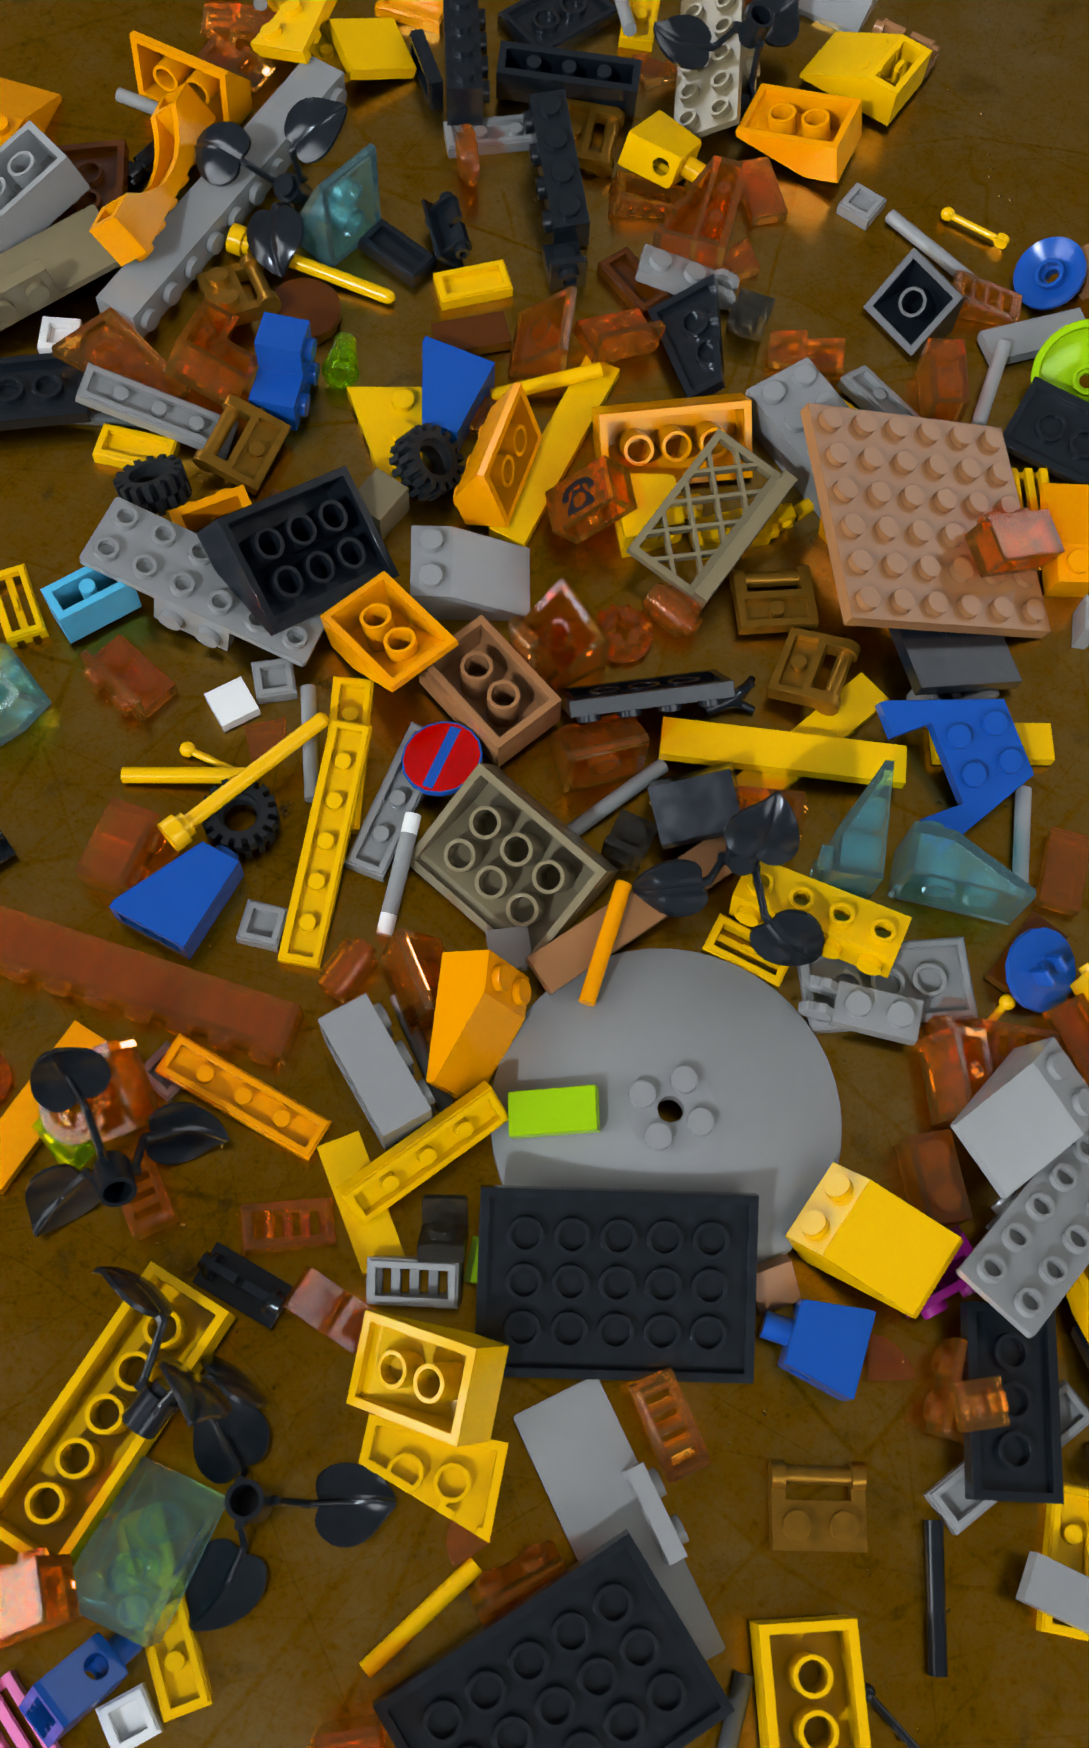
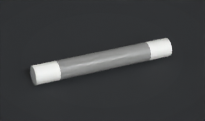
[376,812,422,937]

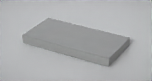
[797,937,978,1034]

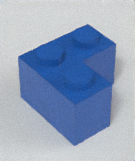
[248,312,320,431]

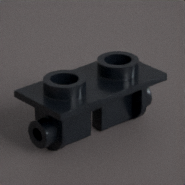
[421,191,472,268]
[192,1241,296,1330]

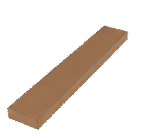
[525,836,733,996]

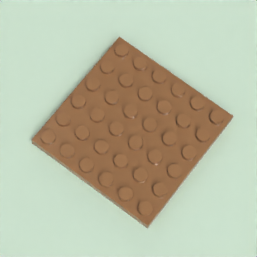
[800,403,1051,639]

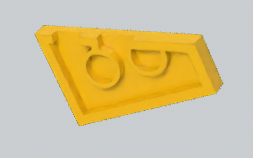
[250,0,337,64]
[346,387,423,489]
[358,1414,509,1543]

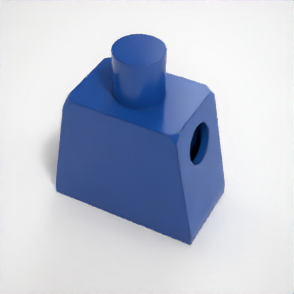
[758,1299,876,1402]
[18,1626,142,1748]

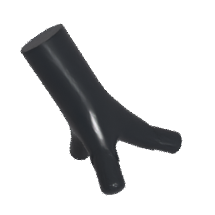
[703,676,755,717]

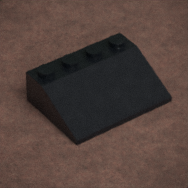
[196,465,400,636]

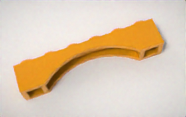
[89,82,216,266]

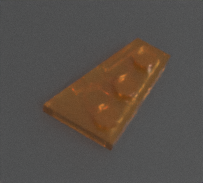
[52,307,190,399]

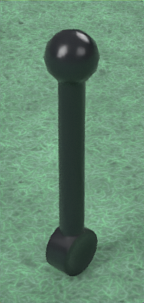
[864,1682,921,1748]

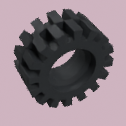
[389,423,465,501]
[113,454,192,516]
[202,778,280,858]

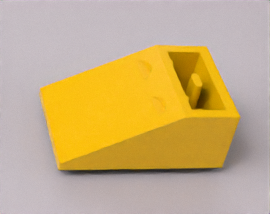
[799,31,933,126]

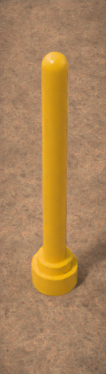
[226,223,395,304]
[157,712,329,852]

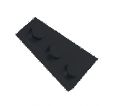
[648,274,726,398]

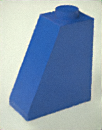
[422,336,495,454]
[109,841,244,960]

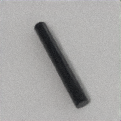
[924,1519,948,1677]

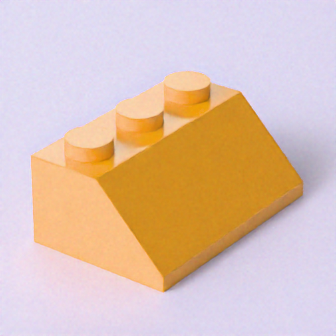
[129,30,253,126]
[453,383,543,528]

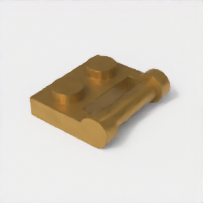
[566,98,625,177]
[196,253,281,331]
[192,394,291,496]
[729,565,819,635]
[767,627,861,716]
[768,1459,868,1552]

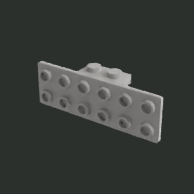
[79,497,327,667]
[957,1129,1089,1338]
[514,1379,725,1661]

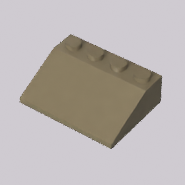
[410,763,619,970]

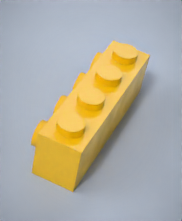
[728,861,912,978]

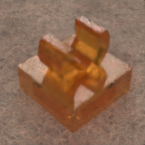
[949,1376,1010,1432]

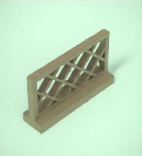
[626,428,798,612]

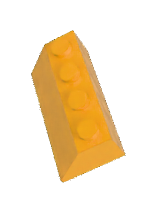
[592,393,753,493]

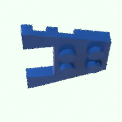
[875,699,1034,854]

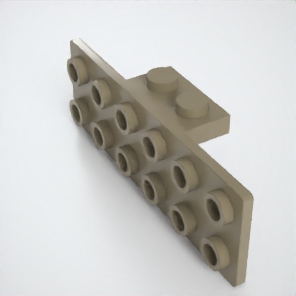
[674,0,760,138]
[0,204,120,331]

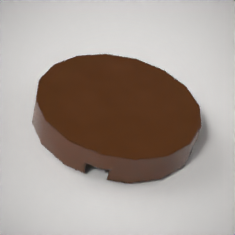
[274,277,342,345]

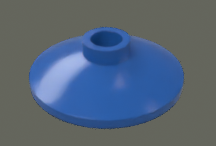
[1013,236,1087,310]

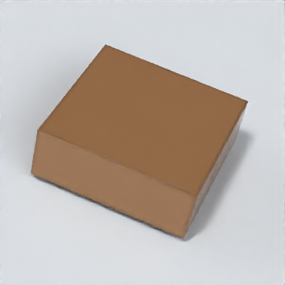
[756,1254,801,1316]

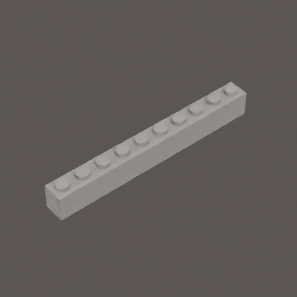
[95,56,347,343]

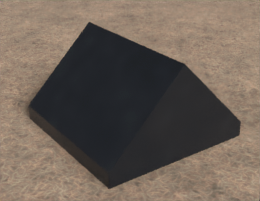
[863,248,966,357]
[647,762,742,850]

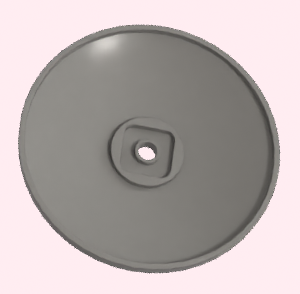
[490,948,842,1264]

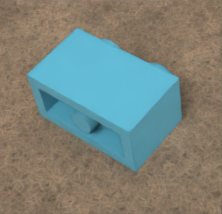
[40,566,142,644]

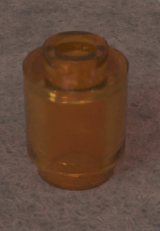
[642,582,702,639]
[317,937,379,1003]

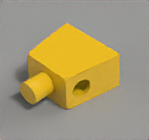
[617,109,710,189]
[609,473,703,558]

